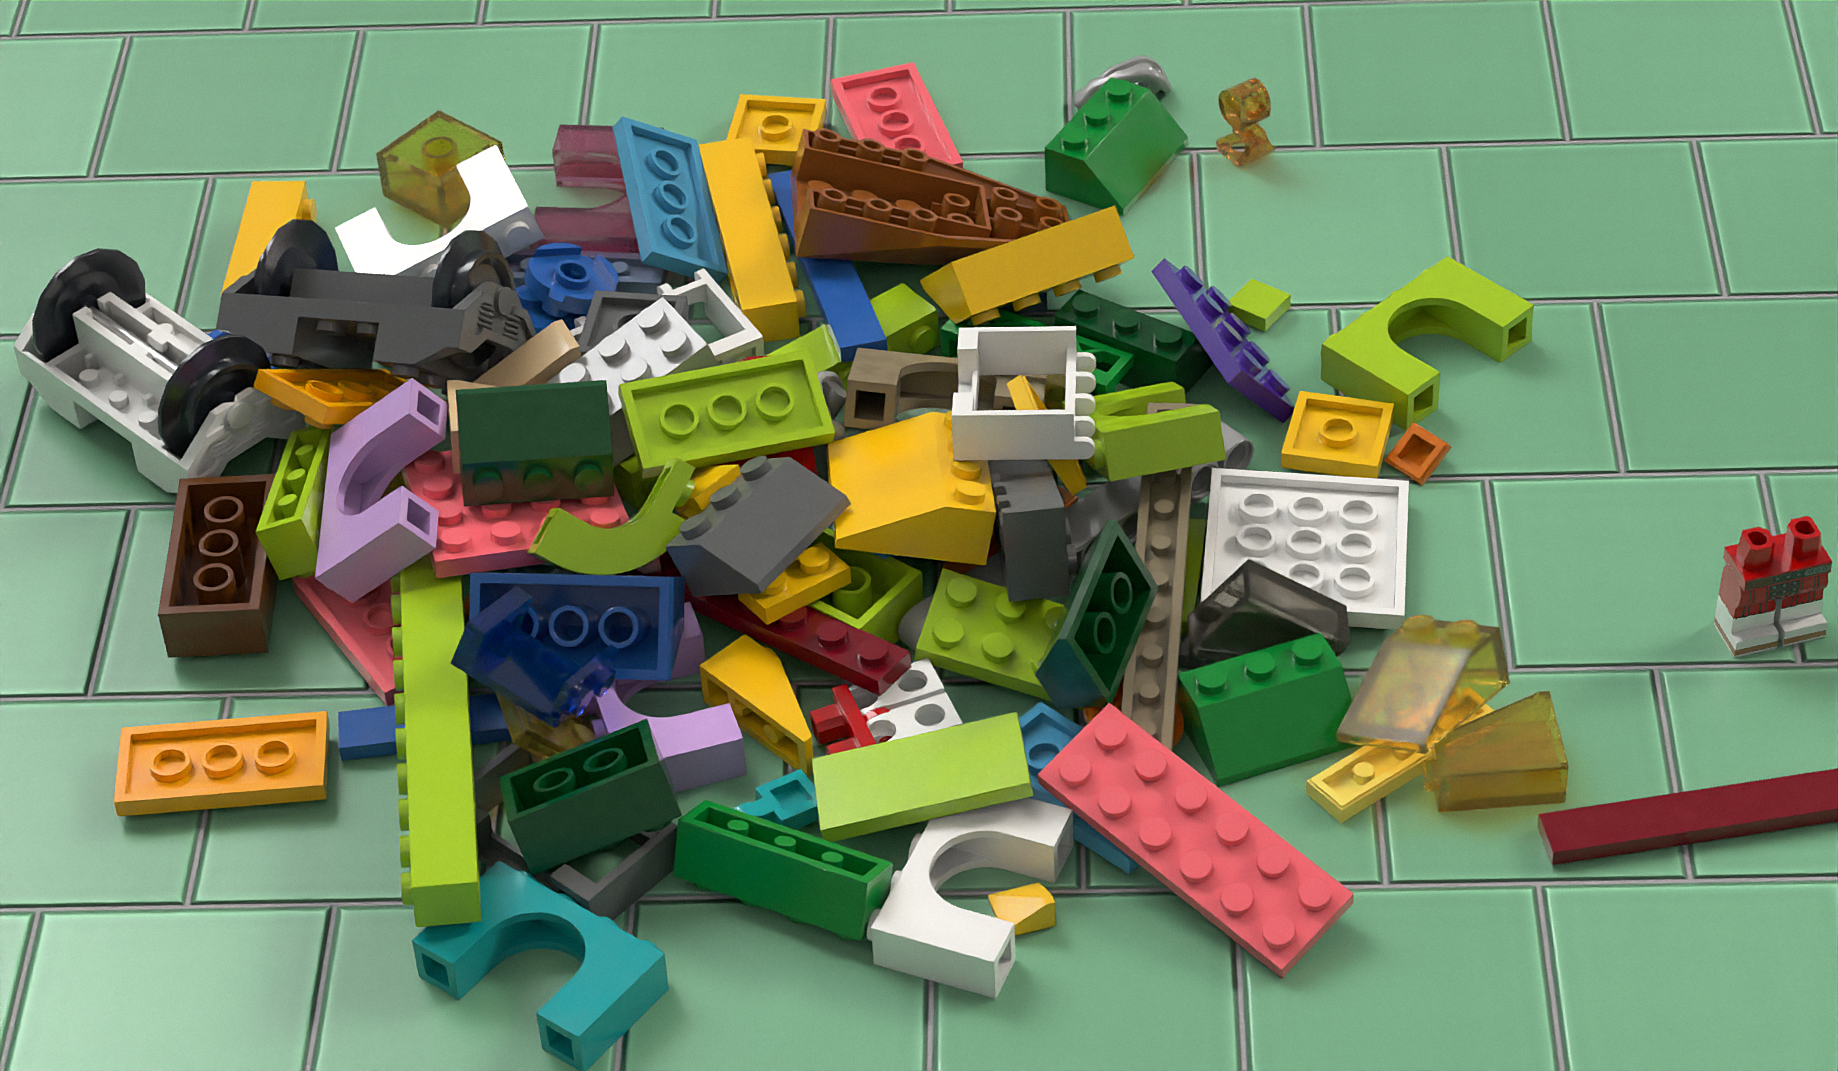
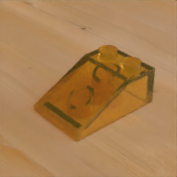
[1336,615,1510,754]

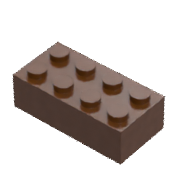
[158,474,278,658]

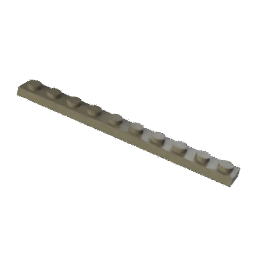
[1121,402,1197,751]

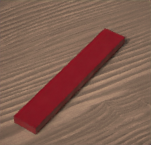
[1537,768,1838,865]

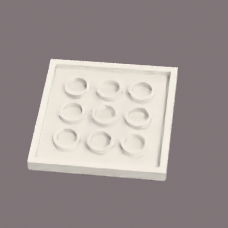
[1200,468,1409,630]

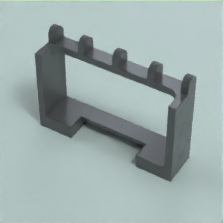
[473,730,678,921]

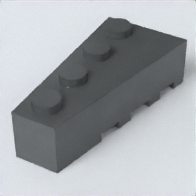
[988,460,1078,602]

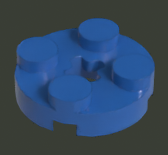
[524,243,619,317]

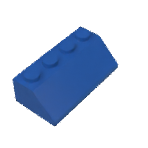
[468,572,685,681]

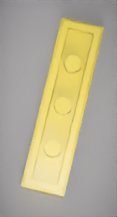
[1306,686,1499,823]

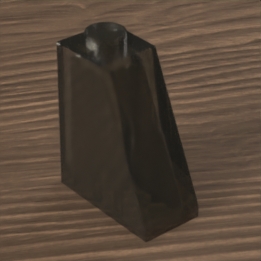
[1187,559,1350,661]

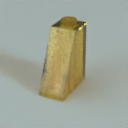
[1422,691,1569,812]

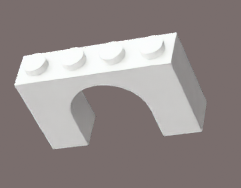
[335,145,545,278]
[867,797,1074,999]

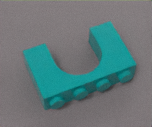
[412,861,669,1071]

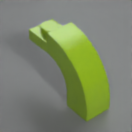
[527,458,695,575]

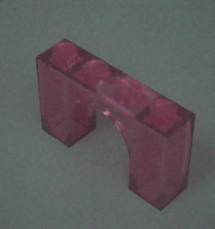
[530,124,664,253]

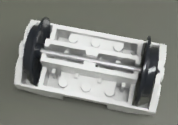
[13,248,306,493]

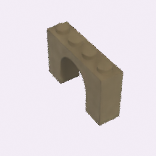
[843,348,1047,430]

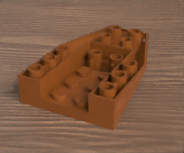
[790,129,1069,265]

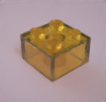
[376,110,505,229]

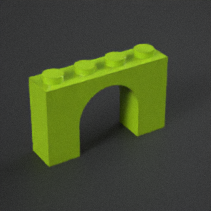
[1320,256,1534,431]
[1061,381,1226,482]

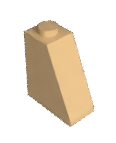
[472,319,581,387]

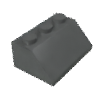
[665,456,851,597]

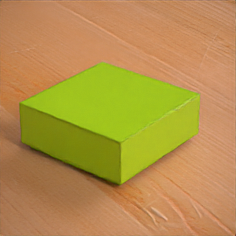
[1227,278,1291,331]

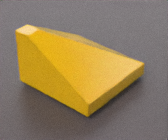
[988,882,1056,936]

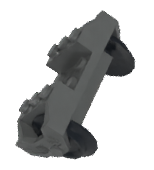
[216,219,537,395]

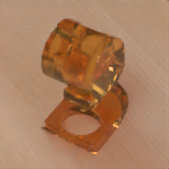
[1216,78,1276,167]

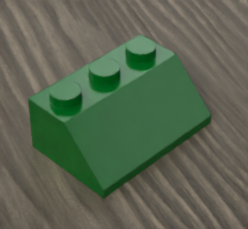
[1044,77,1188,217]
[1177,632,1362,787]

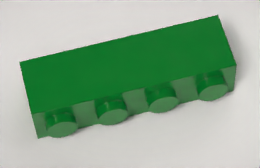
[673,800,893,941]

